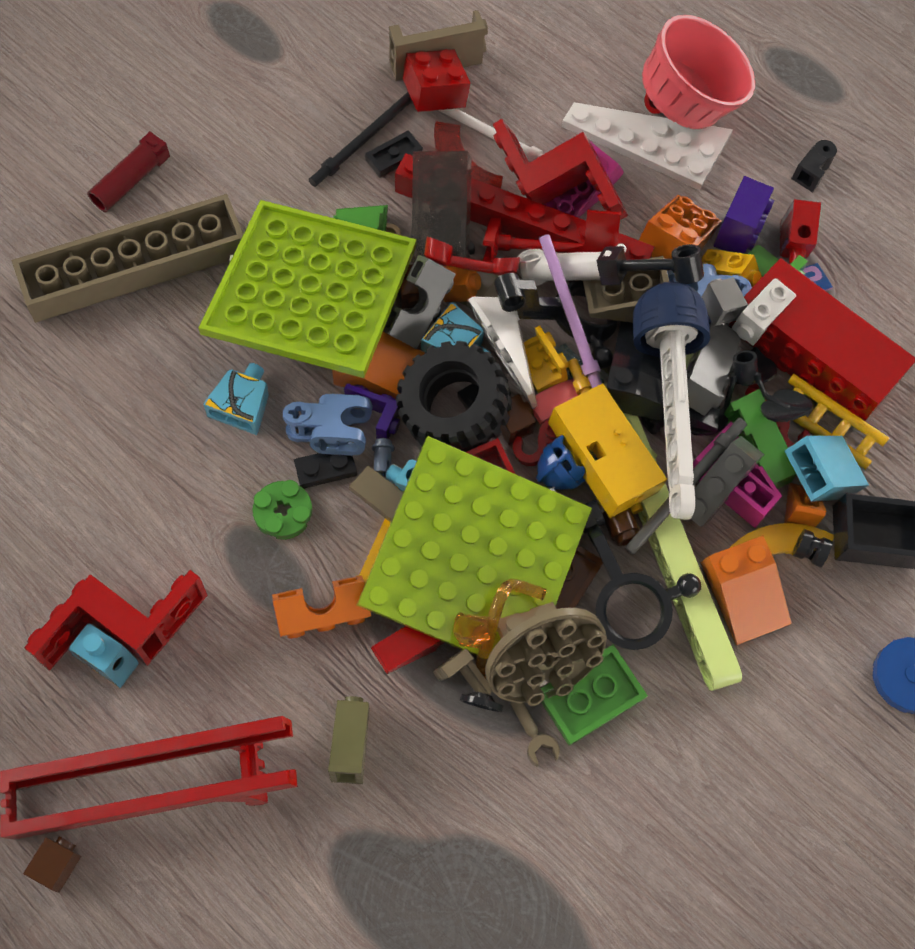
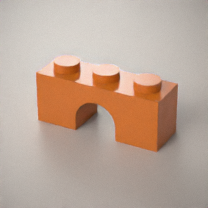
[272,575,371,639]

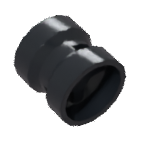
[792,529,833,568]

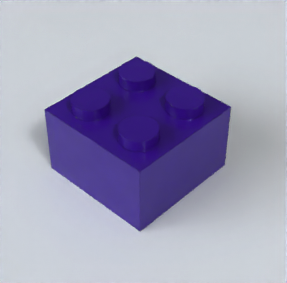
[713,176,775,254]

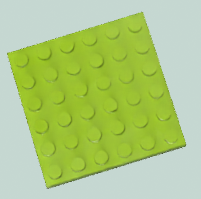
[198,200,417,378]
[357,436,592,660]

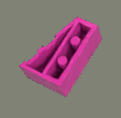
[693,421,782,528]

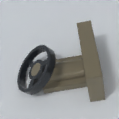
[432,649,503,712]

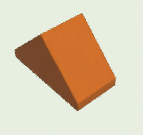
[784,483,827,527]

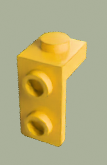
[702,249,762,287]

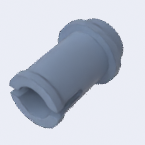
[372,438,395,477]

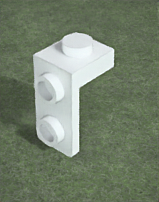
[732,278,796,346]

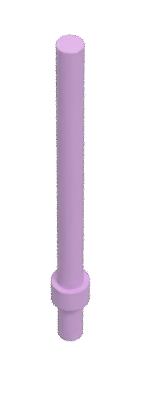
[539,234,602,388]

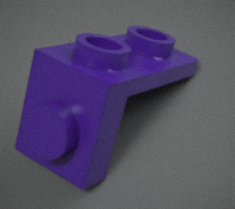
[344,384,400,439]

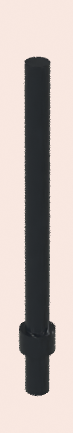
[309,92,412,187]

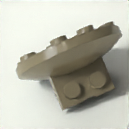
[485,602,607,706]

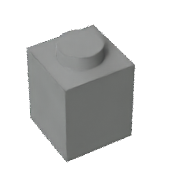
[701,277,748,326]

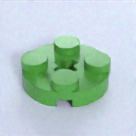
[252,480,312,540]

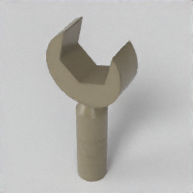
[510,702,560,767]

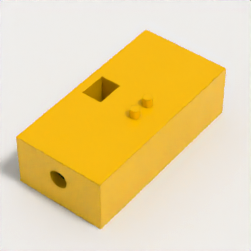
[548,383,667,518]

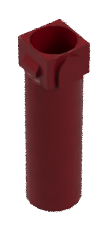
[87,131,170,212]

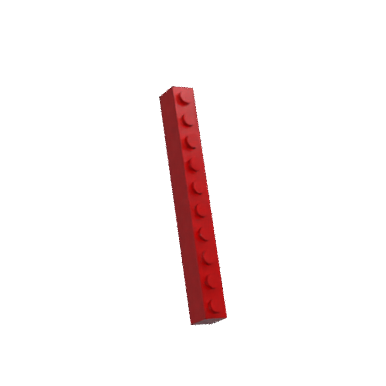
[395,153,655,260]

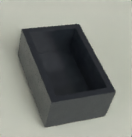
[832,493,915,569]

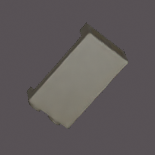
[389,10,488,81]

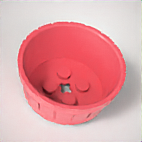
[642,15,755,129]

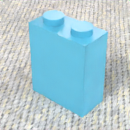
[785,436,869,502]

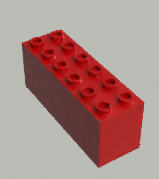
[729,258,915,421]

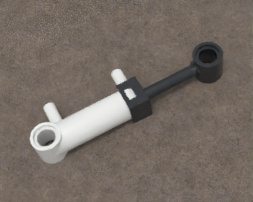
[518,244,704,286]

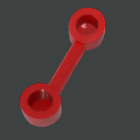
[424,237,520,276]

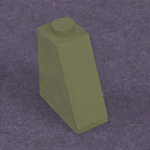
[328,696,370,784]

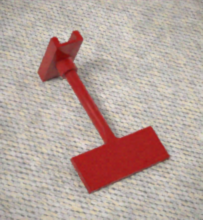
[483,210,621,262]

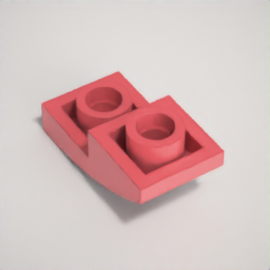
[527,379,578,425]

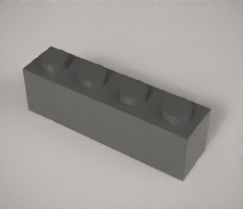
[686,321,742,416]

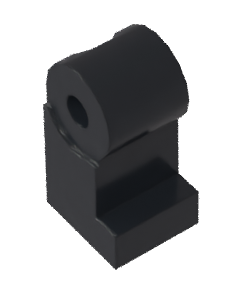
[791,140,837,193]

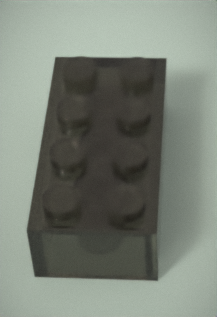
[411,151,472,264]

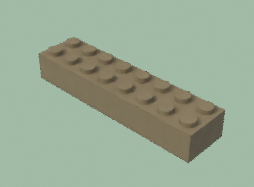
[12,194,243,323]

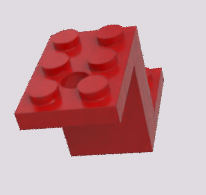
[493,119,628,220]
[24,570,208,671]

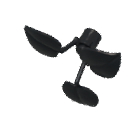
[690,347,813,436]

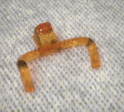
[453,579,547,679]

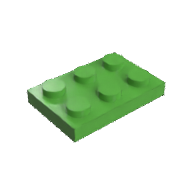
[541,644,648,746]

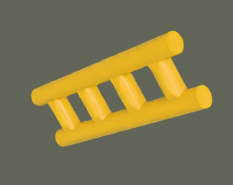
[787,374,890,470]

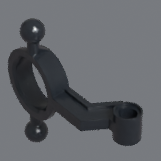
[494,273,617,369]
[582,500,701,650]

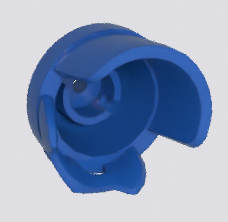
[536,435,596,490]

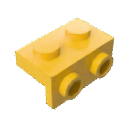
[524,325,569,393]

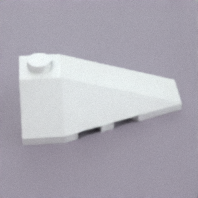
[468,297,537,409]

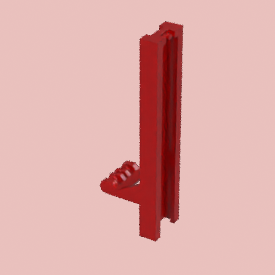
[0,716,298,840]

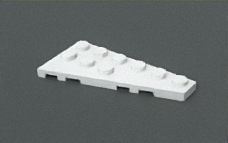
[562,102,733,191]

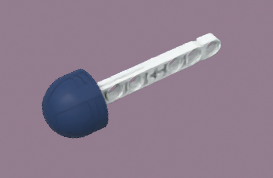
[633,282,710,520]

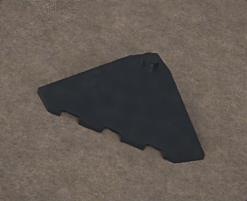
[606,321,721,432]

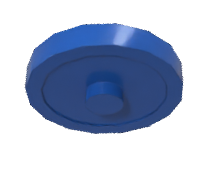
[873,637,915,714]

